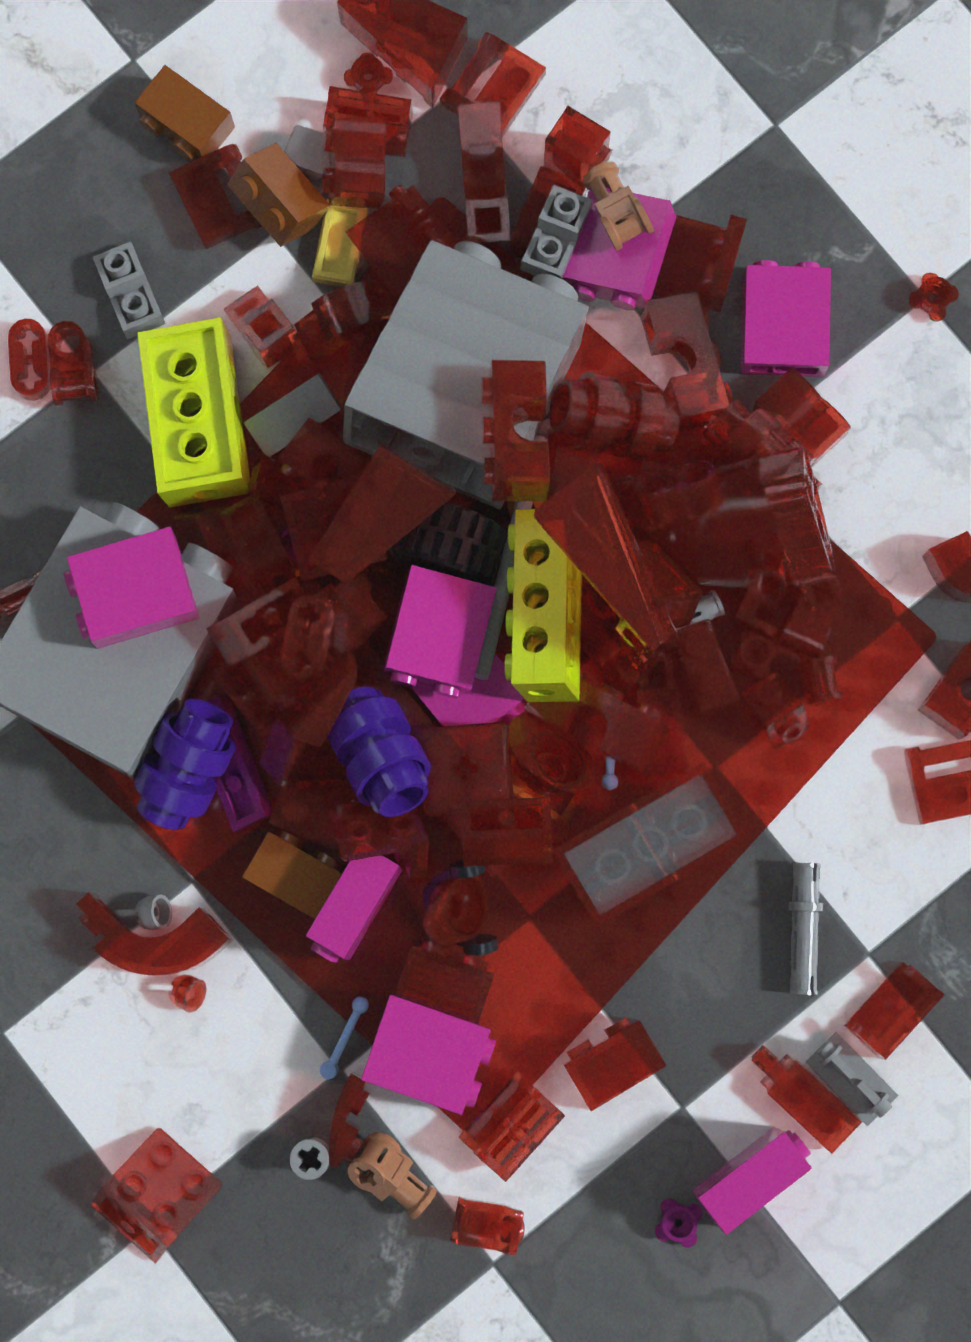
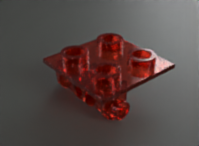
[345,185,457,298]

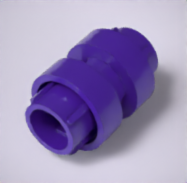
[327,687,431,817]
[134,699,236,830]

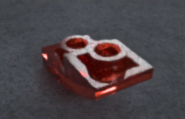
[329,1072,370,1169]

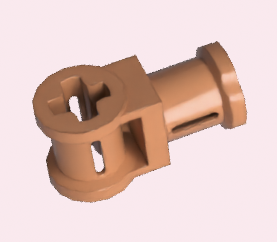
[583,162,655,251]
[348,1132,437,1220]

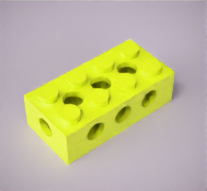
[137,317,252,508]
[505,508,582,702]

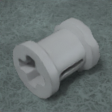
[290,1137,332,1180]

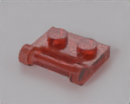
[439,32,546,140]
[169,144,262,249]
[904,740,971,825]

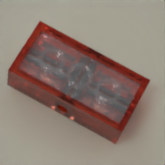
[551,762,750,929]

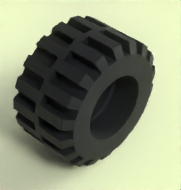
[390,499,508,586]

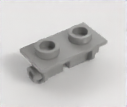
[805,1032,898,1126]

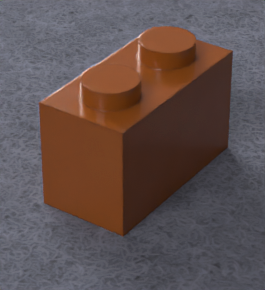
[134,65,235,165]
[227,143,330,247]
[242,830,342,919]

